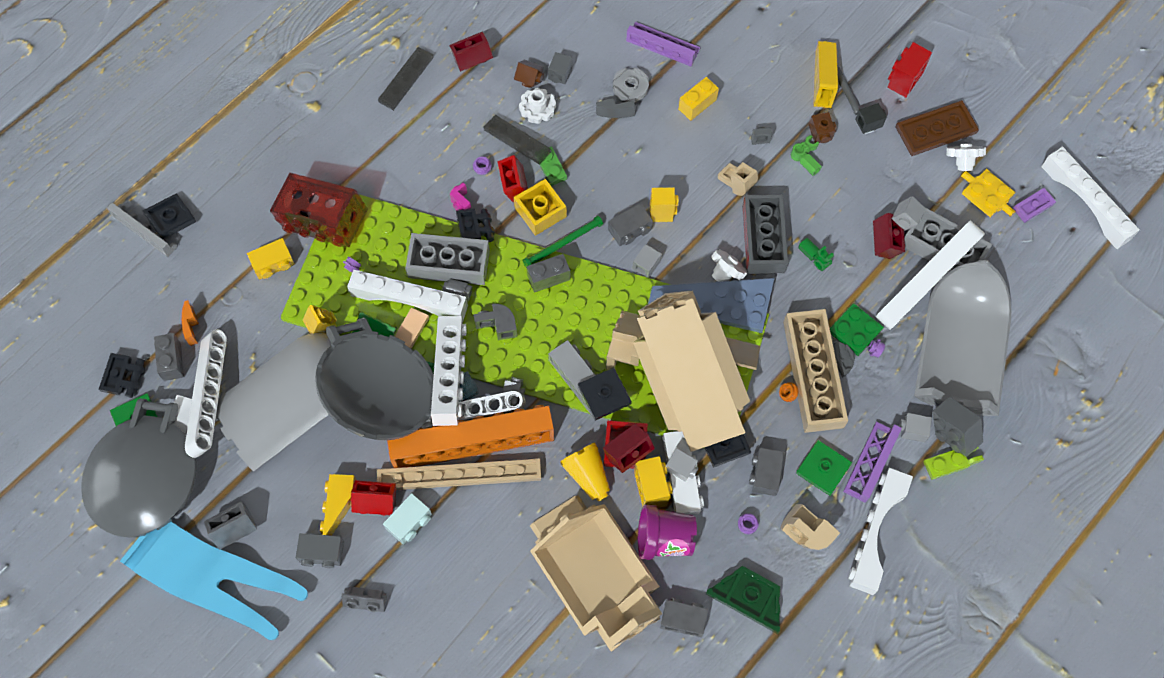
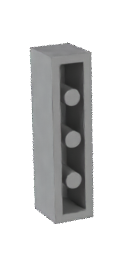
[548,340,598,417]

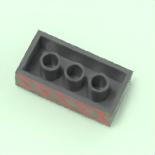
[742,195,788,274]

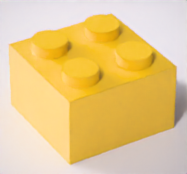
[514,179,567,236]
[634,456,672,508]

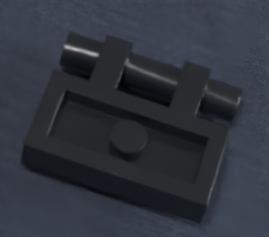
[456,208,495,242]
[99,353,145,398]

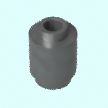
[442,279,472,301]

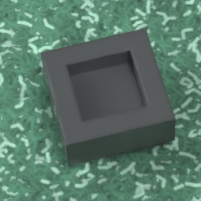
[751,127,772,145]

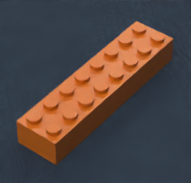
[387,405,554,468]

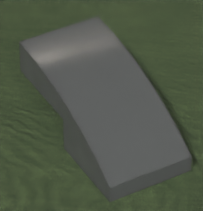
[596,98,635,118]

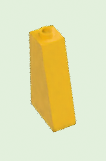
[813,41,838,108]

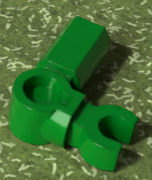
[798,238,834,271]

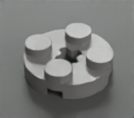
[613,68,649,103]

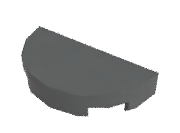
[832,340,855,378]

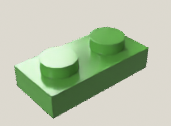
[535,147,567,186]

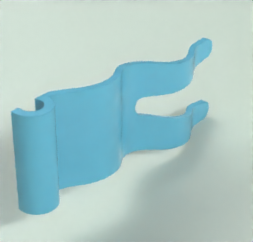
[120,521,308,640]

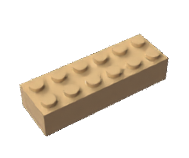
[783,309,848,433]

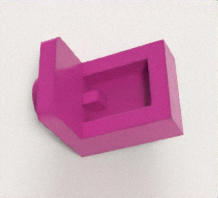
[450,182,471,210]

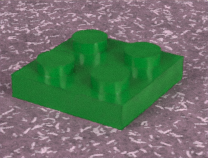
[830,303,884,357]

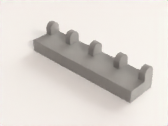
[107,203,177,257]

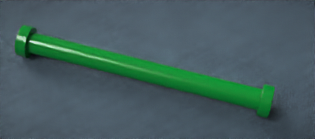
[522,216,603,268]

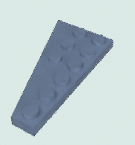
[648,278,774,333]

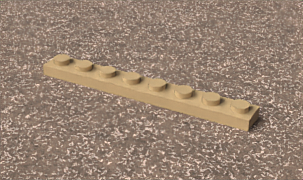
[377,459,541,490]

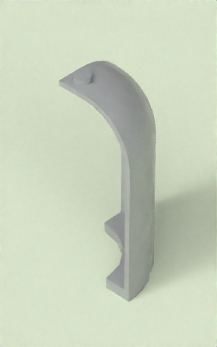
[914,260,1011,416]
[215,333,331,472]

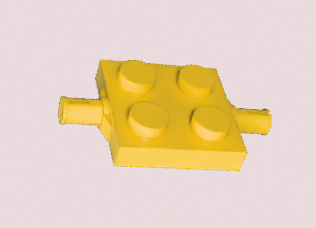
[961,169,1016,218]

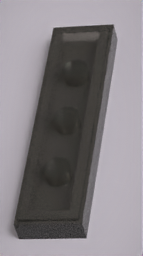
[378,47,434,111]
[483,115,551,165]

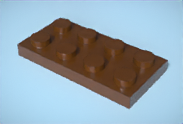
[895,100,979,157]

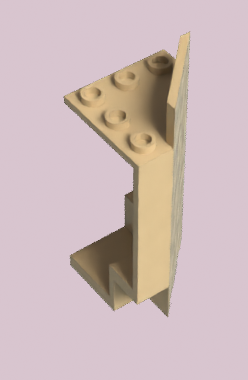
[633,291,750,452]
[606,311,760,371]
[530,495,662,652]

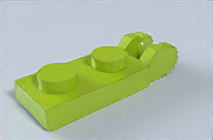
[923,447,984,480]

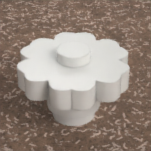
[519,88,556,124]
[946,143,986,171]
[712,249,747,282]

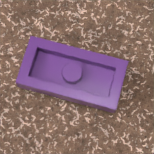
[1013,188,1056,223]

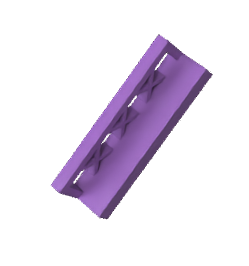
[626,22,700,67]
[843,422,902,503]

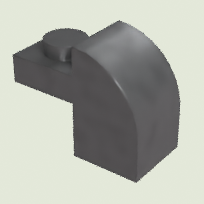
[474,304,517,340]

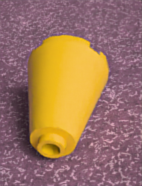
[560,442,610,501]

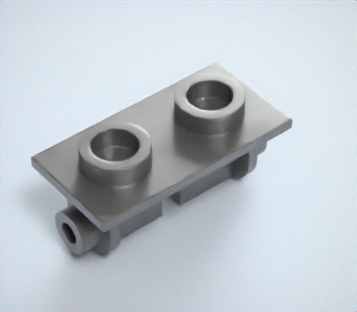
[341,586,387,612]

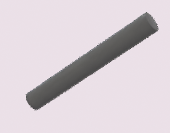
[837,67,861,115]

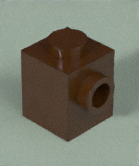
[514,59,544,88]
[809,112,837,143]

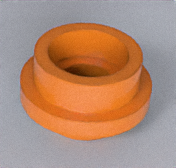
[779,382,798,402]

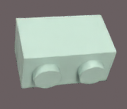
[383,493,432,545]

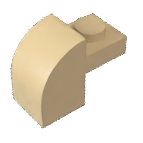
[718,162,758,196]

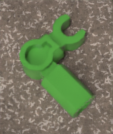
[790,135,822,176]

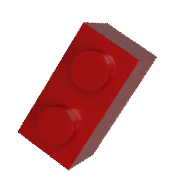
[497,155,528,202]
[351,480,396,516]

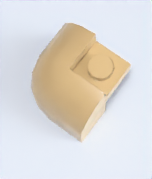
[780,504,840,550]

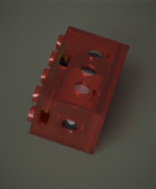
[270,172,368,247]

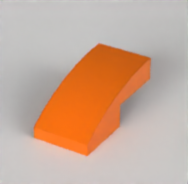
[181,300,199,346]

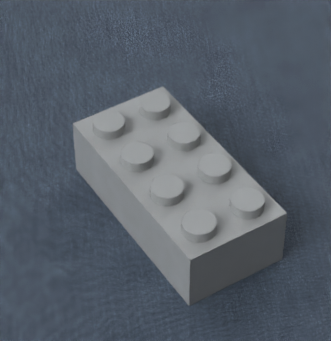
[904,208,992,272]
[406,233,490,285]

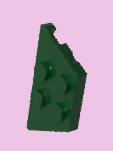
[706,566,780,634]

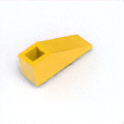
[303,305,337,334]
[320,474,356,536]

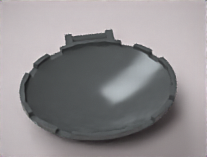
[315,318,434,440]
[81,398,197,538]

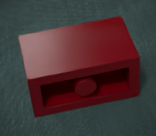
[449,31,493,72]
[873,213,905,259]
[603,424,655,473]

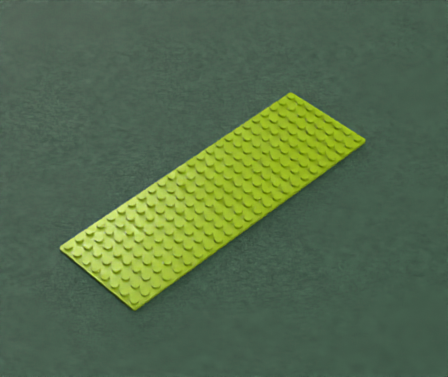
[281,189,769,449]

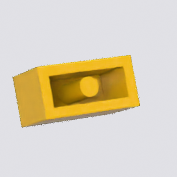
[678,77,719,121]
[650,187,679,222]
[247,238,295,280]

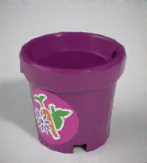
[638,505,697,560]

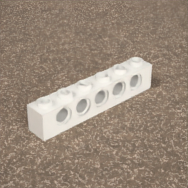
[431,316,467,426]

